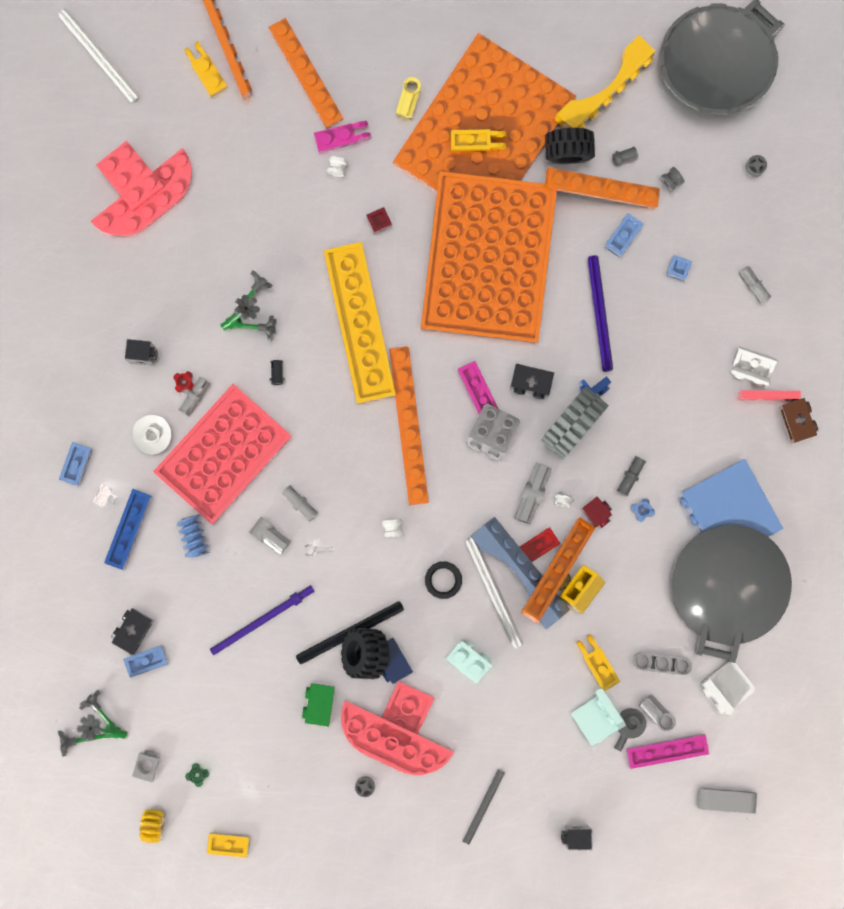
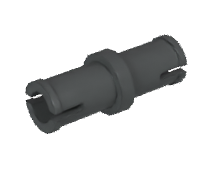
[617,456,646,497]

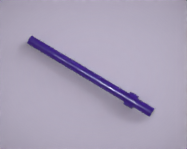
[210,585,315,656]

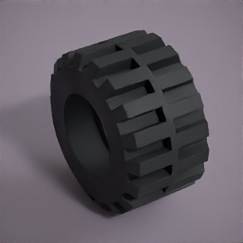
[545,128,595,164]
[341,628,390,679]

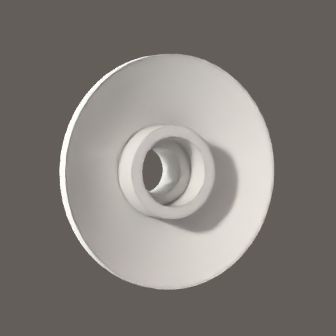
[132,415,172,455]

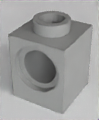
[132,750,160,782]

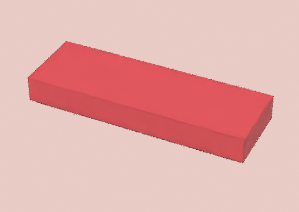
[738,390,801,401]

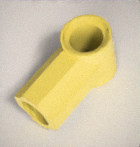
[396,77,421,119]

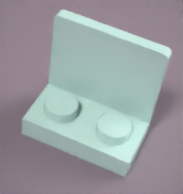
[446,640,493,684]
[571,688,626,747]

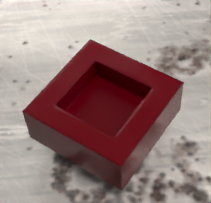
[366,207,392,234]

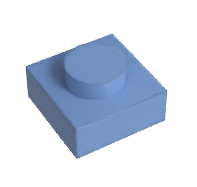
[667,255,692,281]

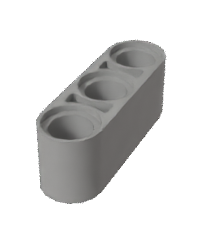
[633,652,692,675]
[698,788,757,813]

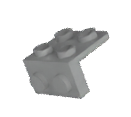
[466,404,520,460]

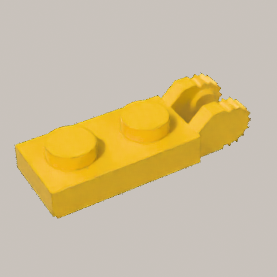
[184,41,228,97]
[451,129,506,151]
[576,634,621,691]

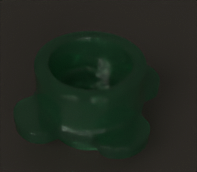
[185,763,209,787]

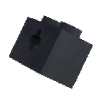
[125,339,158,366]
[510,364,555,400]
[111,608,155,655]
[561,826,592,850]

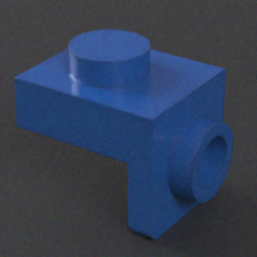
[579,376,611,396]

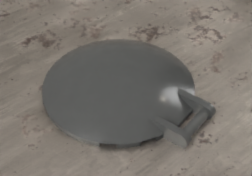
[660,0,785,115]
[671,525,792,663]

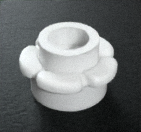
[555,491,574,508]

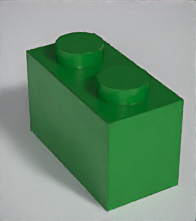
[302,683,335,727]

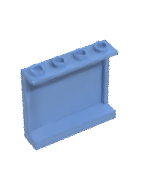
[679,459,784,537]

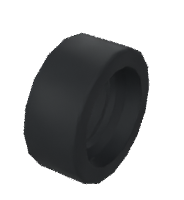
[425,561,462,599]

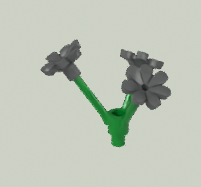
[221,270,277,342]
[58,690,127,757]

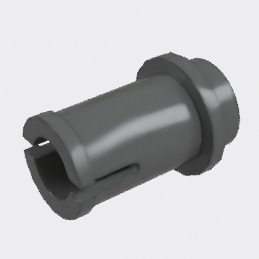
[612,147,638,166]

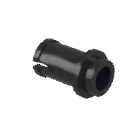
[269,360,285,385]

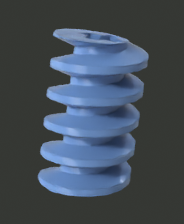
[177,514,210,558]

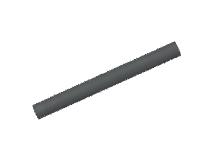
[463,769,505,845]

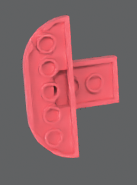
[91,140,192,237]
[341,681,454,775]

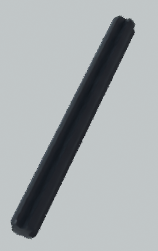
[296,601,404,664]

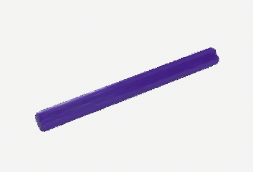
[588,255,613,372]

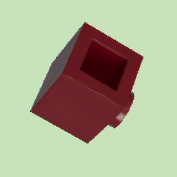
[580,496,612,528]

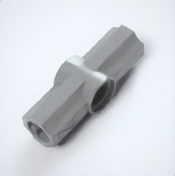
[515,463,552,524]

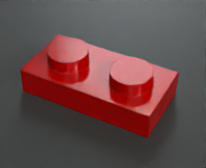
[519,527,561,562]

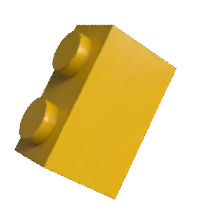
[560,564,606,614]

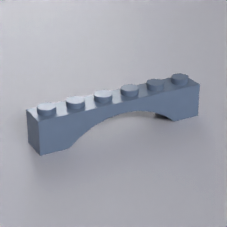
[471,517,570,629]

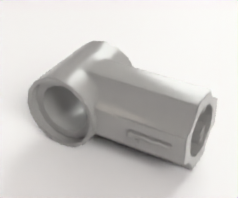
[249,517,291,555]
[639,694,676,731]

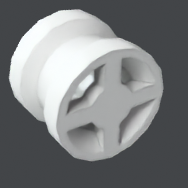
[326,156,348,177]
[382,519,404,537]

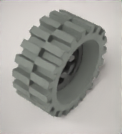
[541,387,609,459]

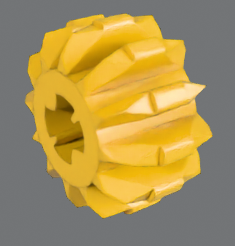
[139,809,165,844]

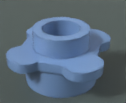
[631,498,655,522]

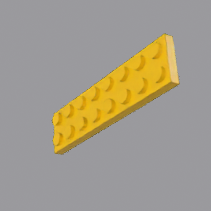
[323,242,396,404]

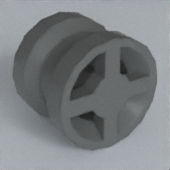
[745,155,767,177]
[660,167,685,192]
[355,776,375,797]

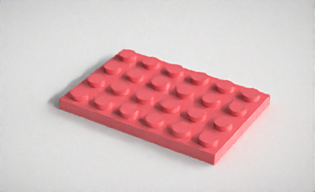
[153,384,292,525]

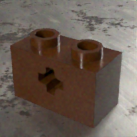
[779,398,818,444]

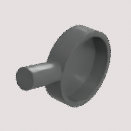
[614,708,646,752]

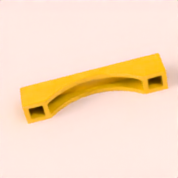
[555,35,656,128]

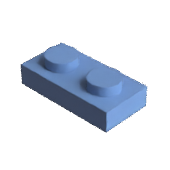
[605,213,644,257]
[59,442,92,486]
[123,645,168,678]

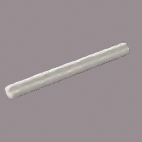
[58,9,139,103]
[466,538,523,648]

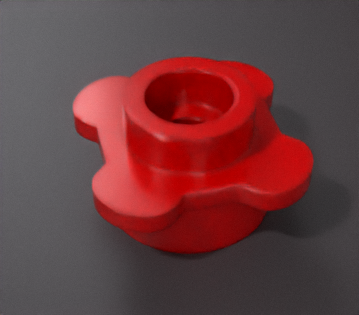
[173,371,194,393]

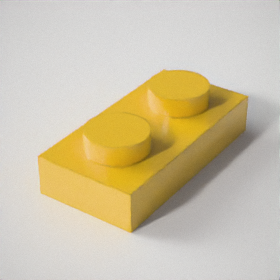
[207,833,249,858]

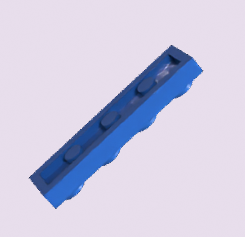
[104,488,152,570]

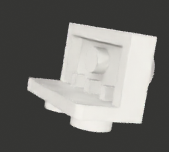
[731,346,777,386]

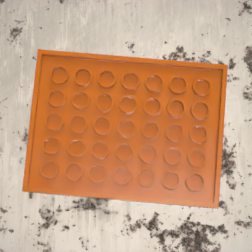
[393,33,577,191]
[421,171,557,343]

